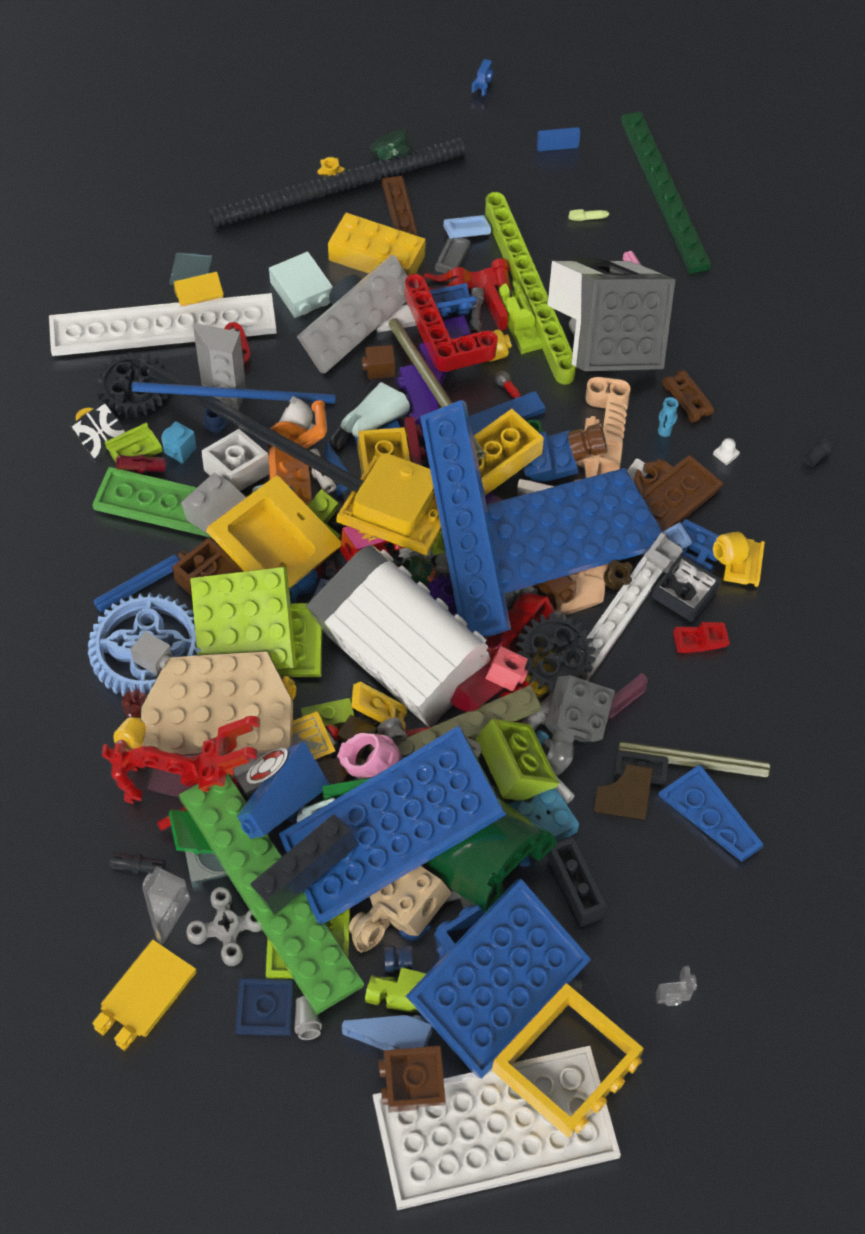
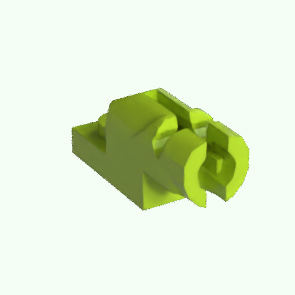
[499,281,543,354]
[365,968,426,1013]

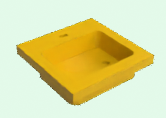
[336,454,442,556]
[206,475,341,589]

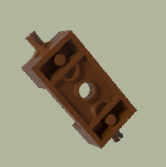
[172,538,244,596]

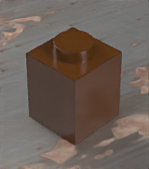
[362,345,395,379]

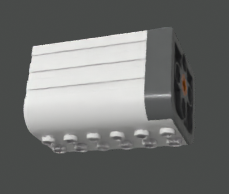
[306,545,490,727]

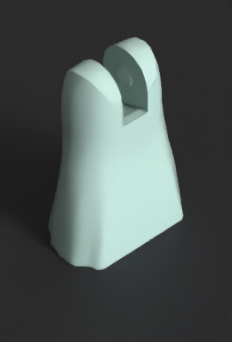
[341,382,410,437]

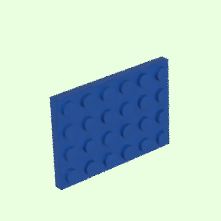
[406,879,591,1079]

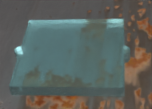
[170,253,212,285]

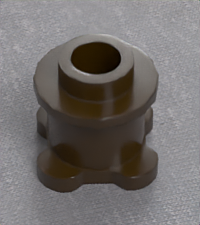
[603,560,633,590]

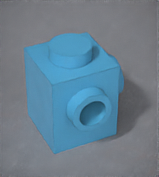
[161,421,197,464]

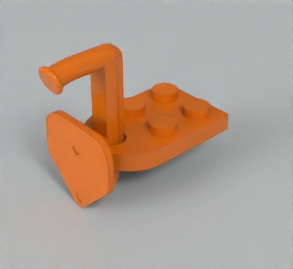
[267,400,327,506]

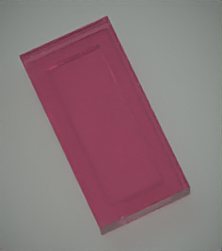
[608,673,648,719]

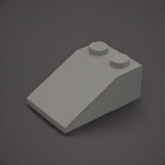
[181,472,246,536]

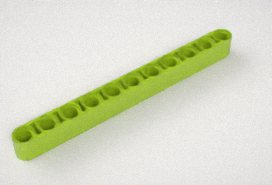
[485,192,576,385]

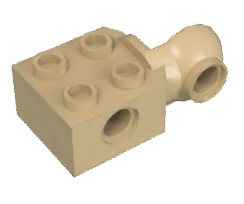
[349,866,452,952]

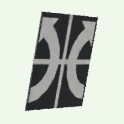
[70,401,126,462]

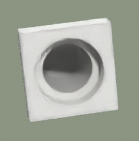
[713,438,740,465]

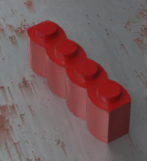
[489,592,554,665]

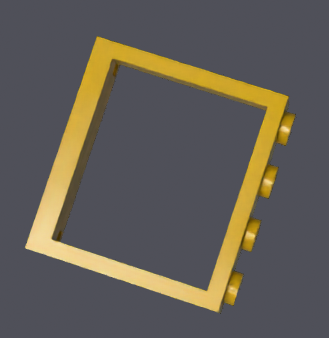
[492,983,644,1138]

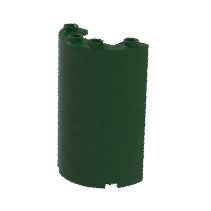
[421,798,557,913]

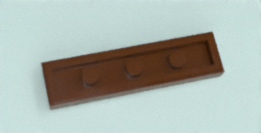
[382,176,419,237]

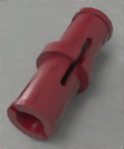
[116,454,166,473]

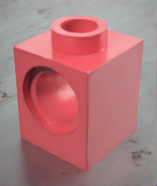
[485,646,528,691]

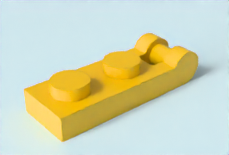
[351,682,407,731]

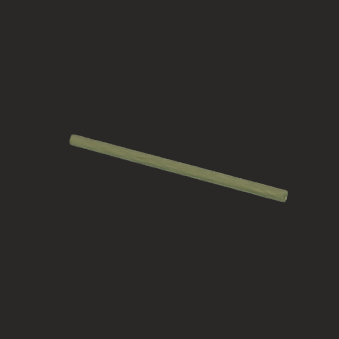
[388,318,485,460]

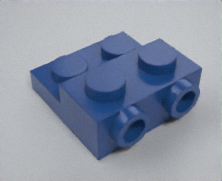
[524,430,579,483]

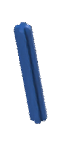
[94,555,180,612]

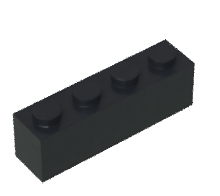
[250,814,358,915]

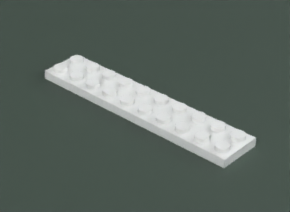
[49,293,276,356]

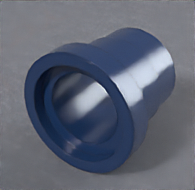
[203,409,227,434]

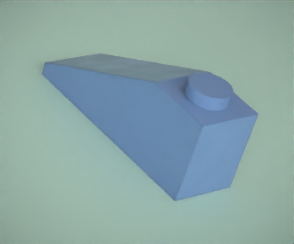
[342,1015,432,1050]

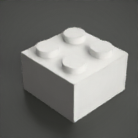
[202,429,270,491]

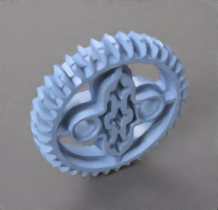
[88,593,201,701]

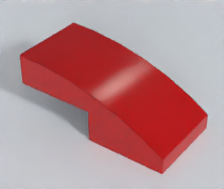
[673,622,730,653]

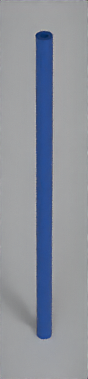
[132,382,335,404]

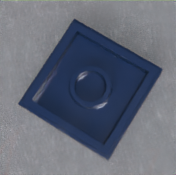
[235,978,294,1036]

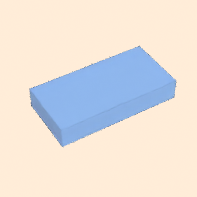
[443,215,491,238]

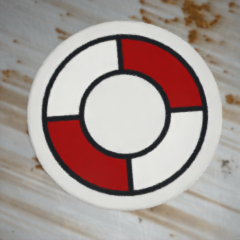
[247,748,288,784]

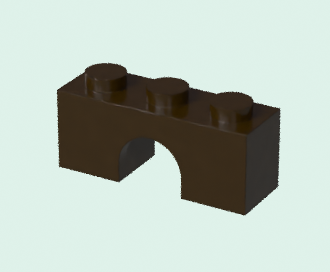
[318,715,377,785]

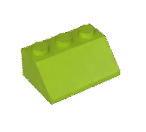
[475,719,560,801]

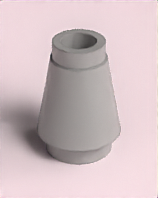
[295,996,322,1040]

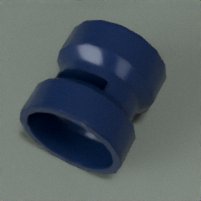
[385,945,412,973]

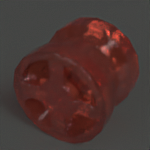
[122,690,147,718]

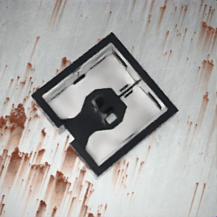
[652,555,721,623]

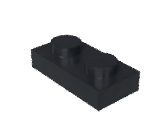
[614,751,669,785]

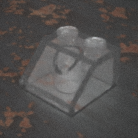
[142,867,190,945]

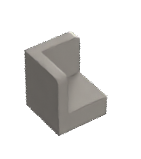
[645,532,683,573]

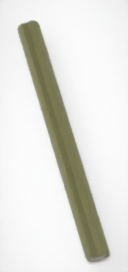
[618,741,770,777]

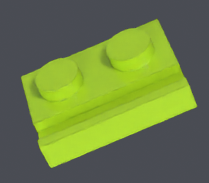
[105,423,163,463]

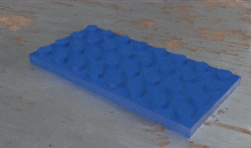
[487,468,662,593]
[279,726,506,924]

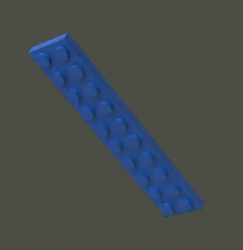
[420,400,511,638]

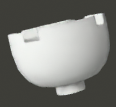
[279,396,315,430]

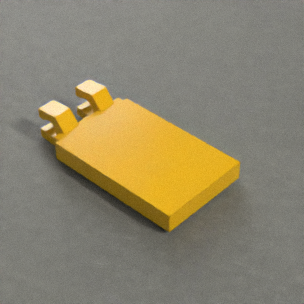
[93,940,196,1051]

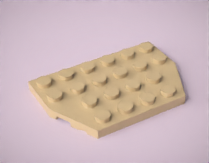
[141,652,293,757]

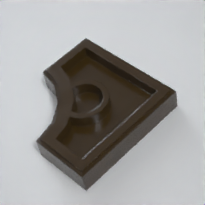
[594,765,652,820]

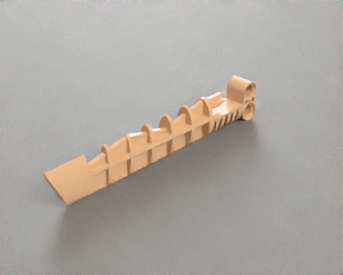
[556,377,630,615]

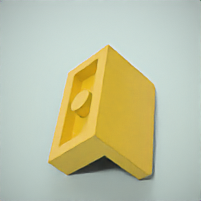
[174,272,223,307]

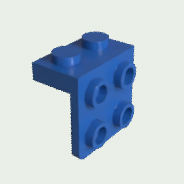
[430,283,477,320]
[434,905,483,960]

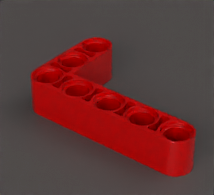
[405,274,498,372]

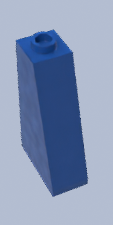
[237,741,330,839]

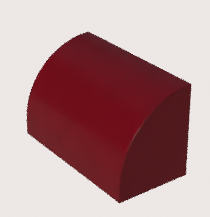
[450,663,504,712]

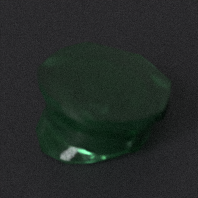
[370,129,413,160]

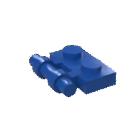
[681,519,719,572]

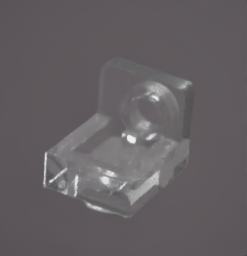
[656,966,697,1006]

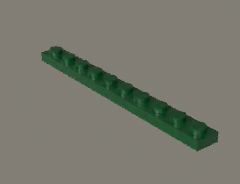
[621,112,711,274]

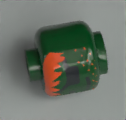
[400,555,435,586]

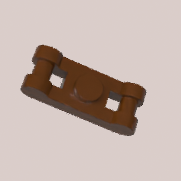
[663,370,714,423]

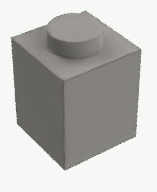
[130,631,172,676]

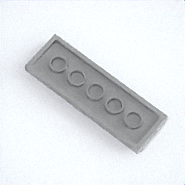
[297,255,408,373]

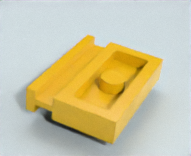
[723,539,765,587]

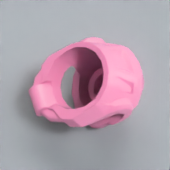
[337,733,402,779]

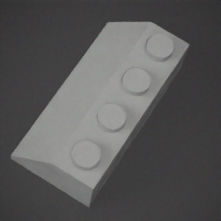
[193,323,246,411]

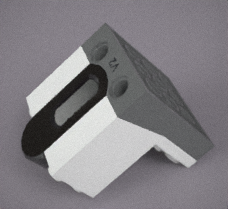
[548,258,675,371]

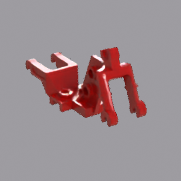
[102,716,260,804]

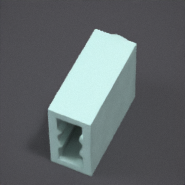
[269,252,333,318]

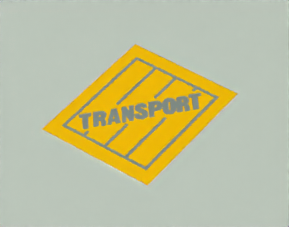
[292,711,335,759]

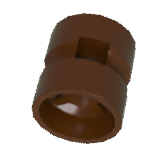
[568,423,608,461]

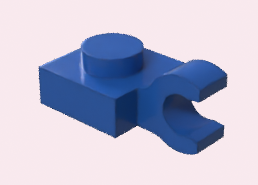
[472,59,494,96]
[289,569,318,604]

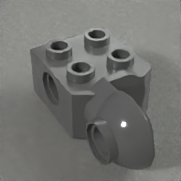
[542,675,615,775]

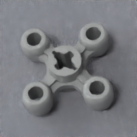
[186,887,262,966]

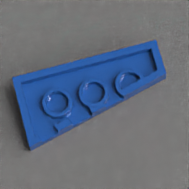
[658,764,763,862]

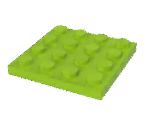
[190,567,297,670]

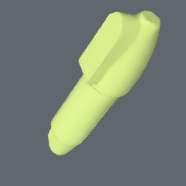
[568,209,609,221]

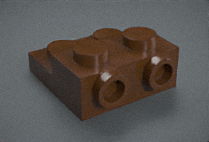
[379,1046,446,1113]

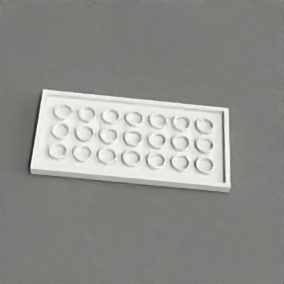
[373,1046,621,1210]

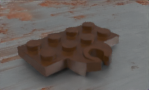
[634,455,723,532]

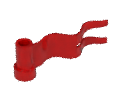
[424,258,511,291]

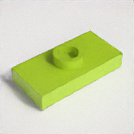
[301,698,355,727]

